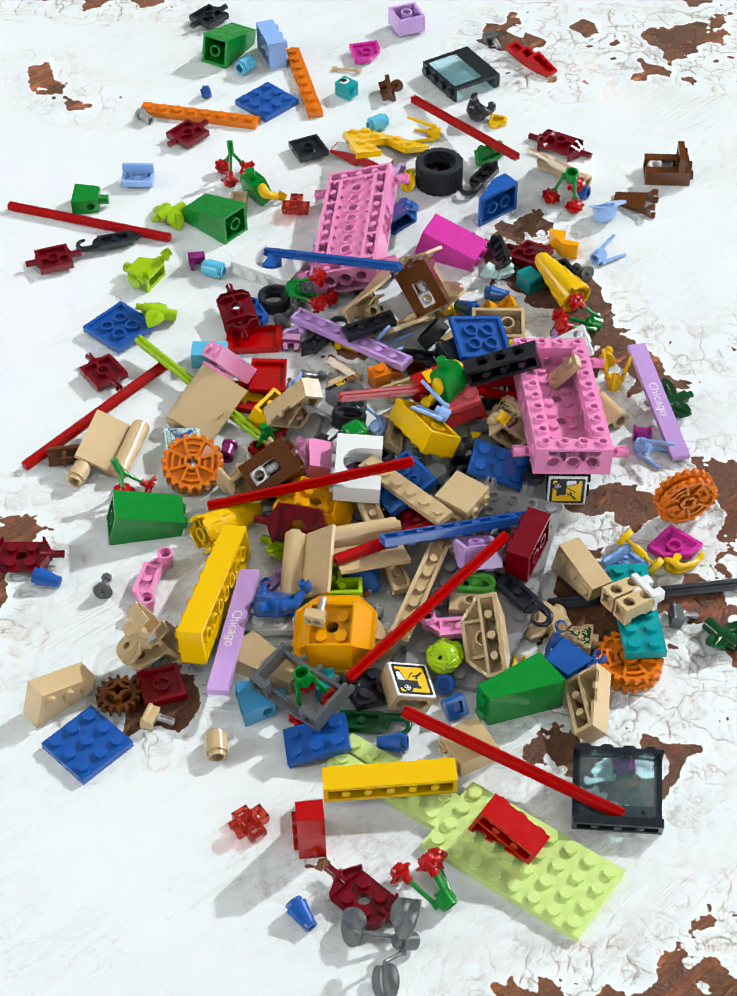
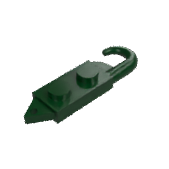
[338,710,412,734]

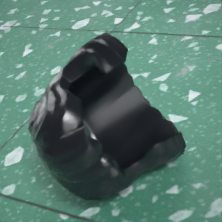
[466,92,496,122]

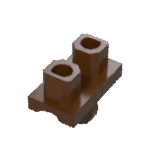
[378,74,403,102]
[47,444,80,467]

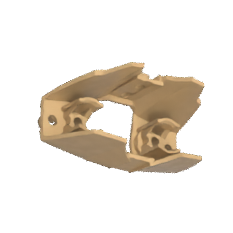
[342,246,466,338]

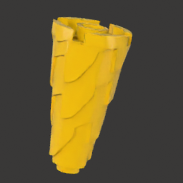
[534,252,591,312]
[189,501,263,553]

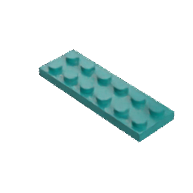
[606,563,667,659]

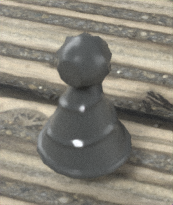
[572,263,594,282]
[273,309,295,329]
[301,369,326,380]
[93,573,113,599]

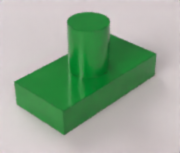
[474,140,504,166]

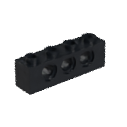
[464,340,542,387]

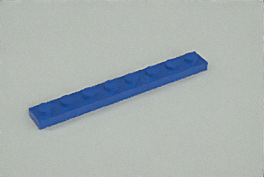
[378,510,527,549]

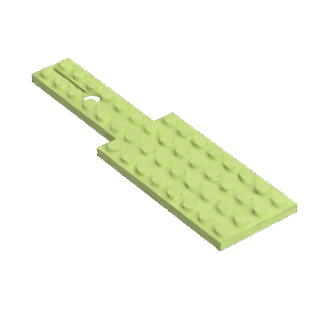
[327,733,626,942]

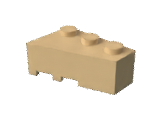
[263,377,323,429]
[551,537,612,601]
[23,662,95,728]
[564,663,611,744]

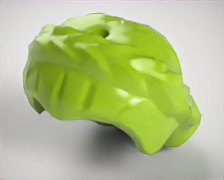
[425,638,464,674]

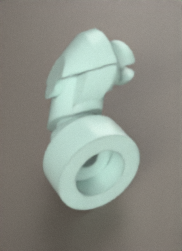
[480,262,515,280]

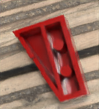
[468,793,550,865]
[291,799,327,859]

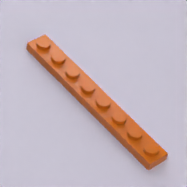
[286,47,323,118]
[141,102,260,130]

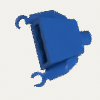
[390,197,419,235]
[252,577,313,618]
[544,620,607,680]

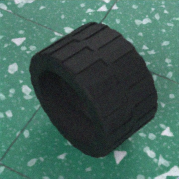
[415,147,463,197]

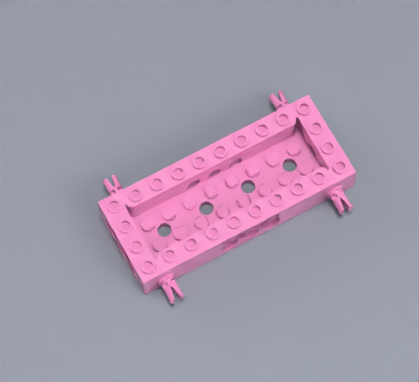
[297,162,409,294]
[512,337,629,474]

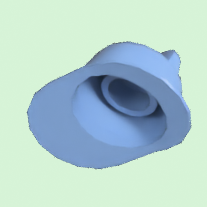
[589,200,627,223]

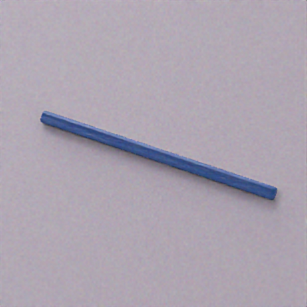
[263,247,402,272]

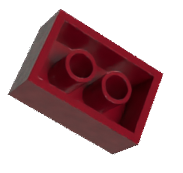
[503,507,551,583]

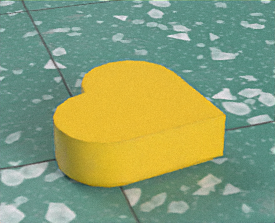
[488,114,507,129]

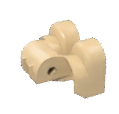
[215,436,276,504]
[116,601,184,671]

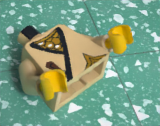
[486,409,527,450]

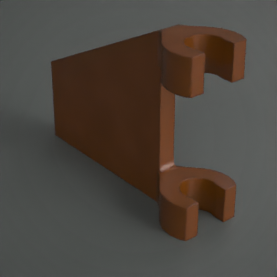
[613,189,659,219]

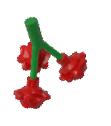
[215,140,255,188]

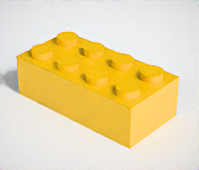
[388,398,462,458]

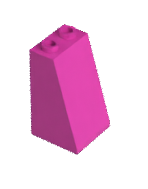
[414,214,488,272]

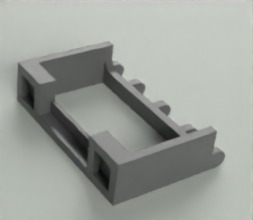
[249,643,355,732]

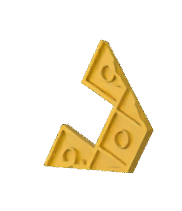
[342,127,429,159]

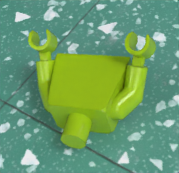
[123,247,173,293]

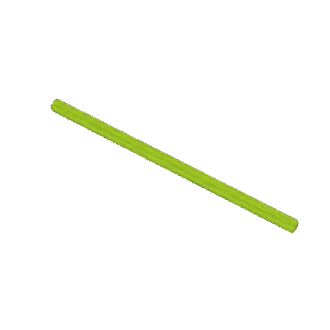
[134,335,267,447]

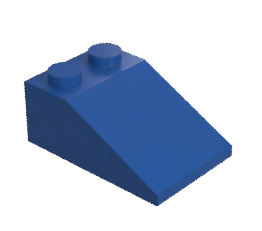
[478,173,518,227]

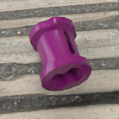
[632,425,653,441]
[219,439,238,463]

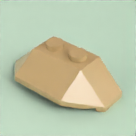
[460,592,510,678]

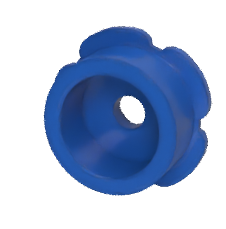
[200,85,212,99]
[577,184,591,200]

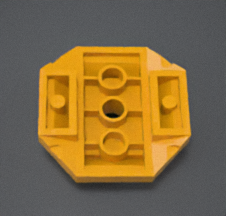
[272,476,356,529]
[292,595,378,675]

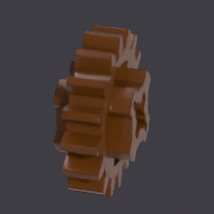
[95,674,142,717]

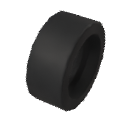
[258,284,290,315]
[417,317,449,350]
[330,405,367,430]

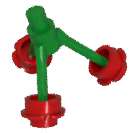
[247,422,295,456]

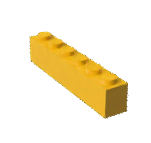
[322,757,458,803]

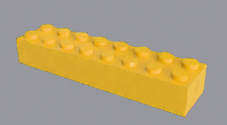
[175,524,251,665]

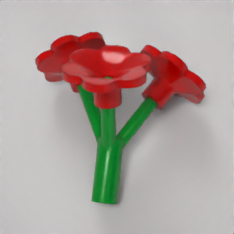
[110,457,157,495]

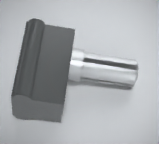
[482,30,501,50]
[667,602,699,628]

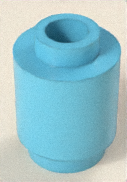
[235,54,256,74]
[366,113,389,131]
[201,259,227,279]

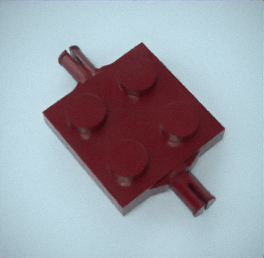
[166,119,210,149]
[507,240,555,269]
[25,243,82,275]
[79,353,129,392]

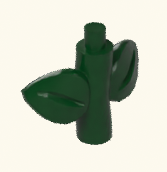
[661,377,694,418]
[702,617,737,652]

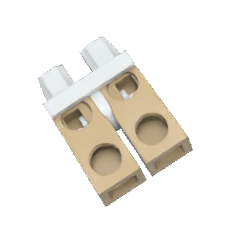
[600,573,665,626]

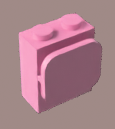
[201,340,257,384]
[304,437,354,478]

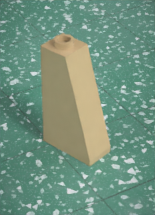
[235,630,297,696]

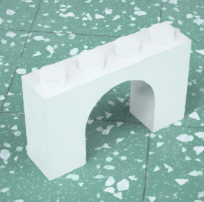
[231,239,309,287]
[329,433,383,504]

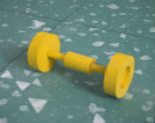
[616,528,664,575]

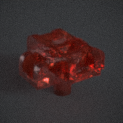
[281,193,310,216]
[228,803,270,844]

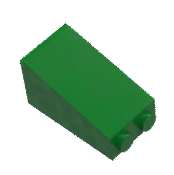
[201,22,256,69]
[182,193,248,245]
[106,490,188,545]
[475,652,566,726]

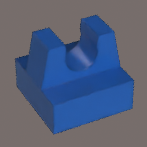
[441,692,469,722]

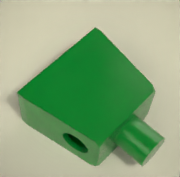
[71,184,110,215]

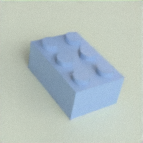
[256,19,288,70]

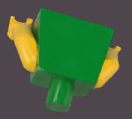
[240,167,288,207]
[420,355,469,408]

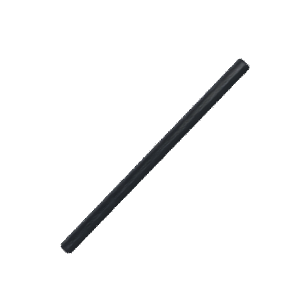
[547,578,737,609]

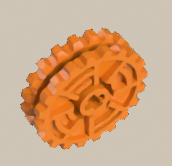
[161,433,224,497]
[652,468,718,524]
[597,631,664,694]

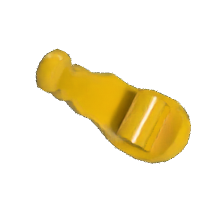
[401,168,415,192]
[663,551,705,575]

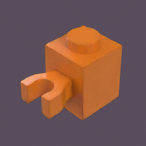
[367,362,402,388]

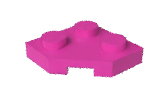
[349,40,380,65]
[647,524,703,560]

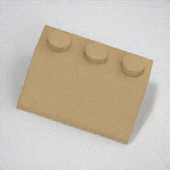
[472,307,525,339]

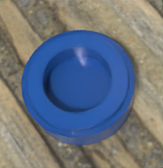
[434,674,456,695]

